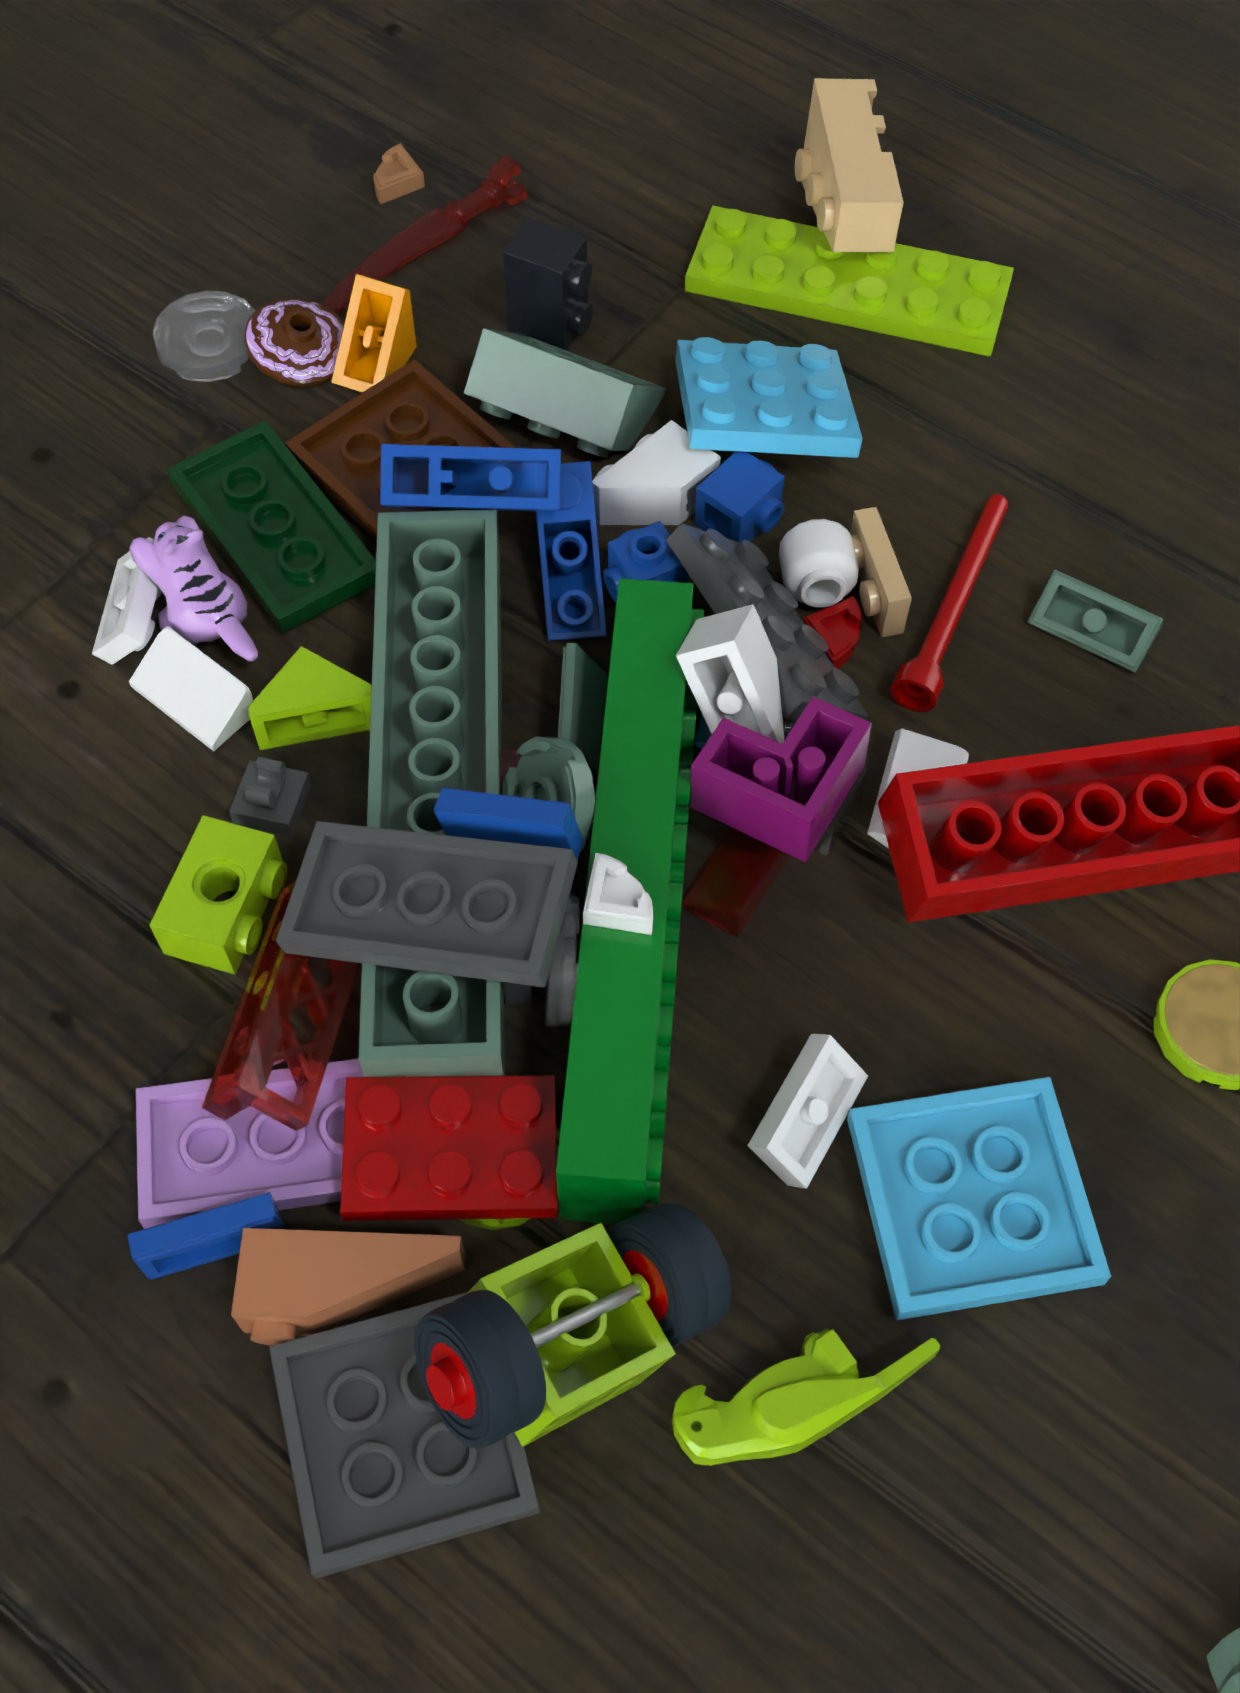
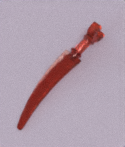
[321,156,528,314]

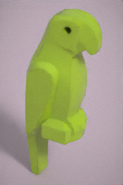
[672,1328,940,1466]

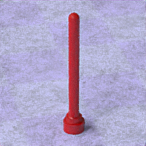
[890,494,1008,712]

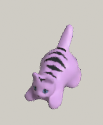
[129,516,258,661]

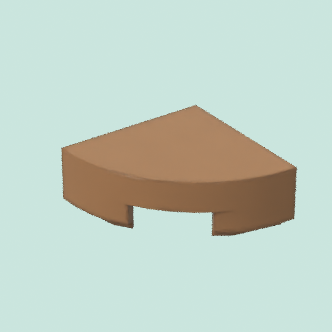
[373,143,425,205]

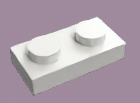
[92,537,162,665]
[747,1034,868,1189]

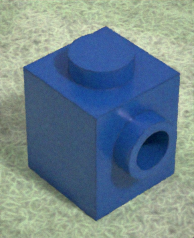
[694,451,785,543]

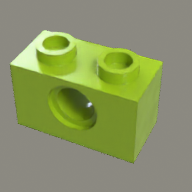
[149,815,287,975]

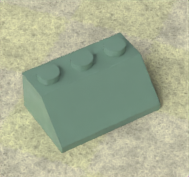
[464,328,666,458]

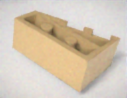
[795,78,904,252]

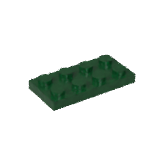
[166,420,376,634]

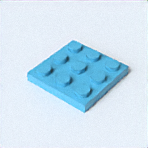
[675,337,863,458]
[847,1077,1111,1321]

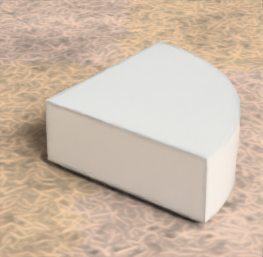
[583,853,653,935]

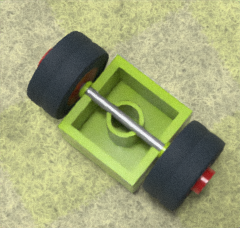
[415,1203,731,1448]

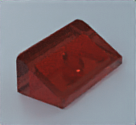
[682,828,790,937]

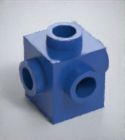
[603,521,688,602]

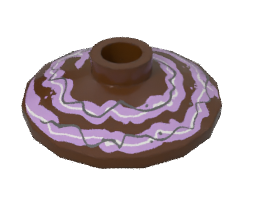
[244,298,344,387]

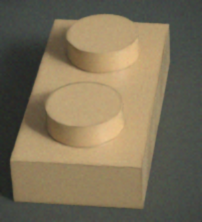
[850,507,912,637]

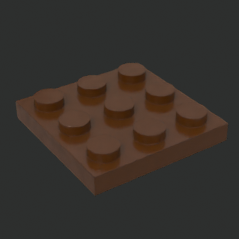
[284,359,516,541]

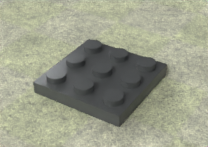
[269,1292,540,1579]

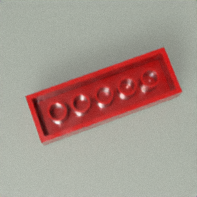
[878,725,1240,923]

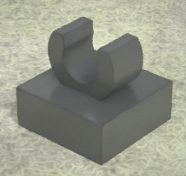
[229,757,312,837]

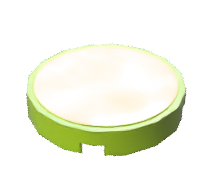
[1153,959,1240,1090]

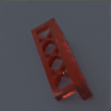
[202,879,360,1131]

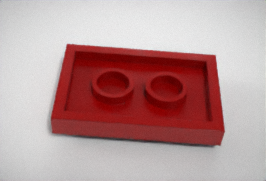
[340,1075,558,1221]

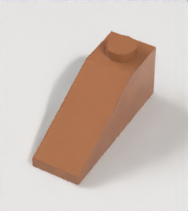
[231,1228,466,1346]

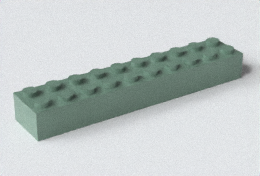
[359,509,505,1077]

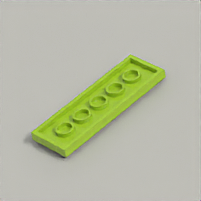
[685,205,1014,357]

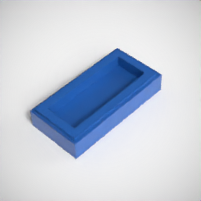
[127,1192,285,1280]

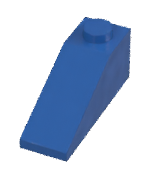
[380,444,561,511]

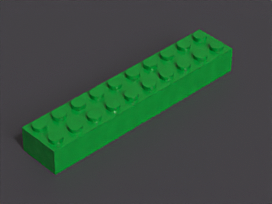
[556,578,704,1224]

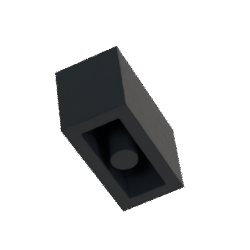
[503,217,593,350]

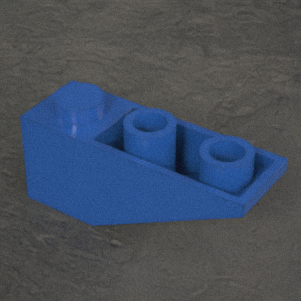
[535,461,607,642]

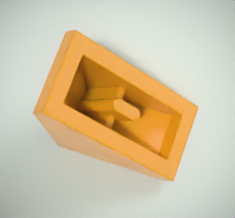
[331,274,417,393]

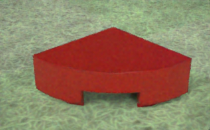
[803,596,861,669]

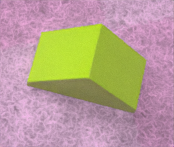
[248,646,372,750]

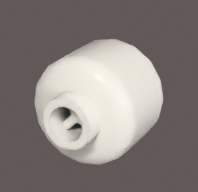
[779,519,859,608]

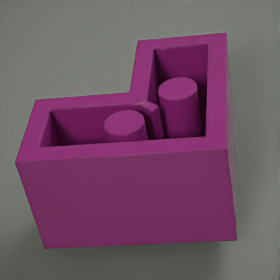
[691,696,872,863]

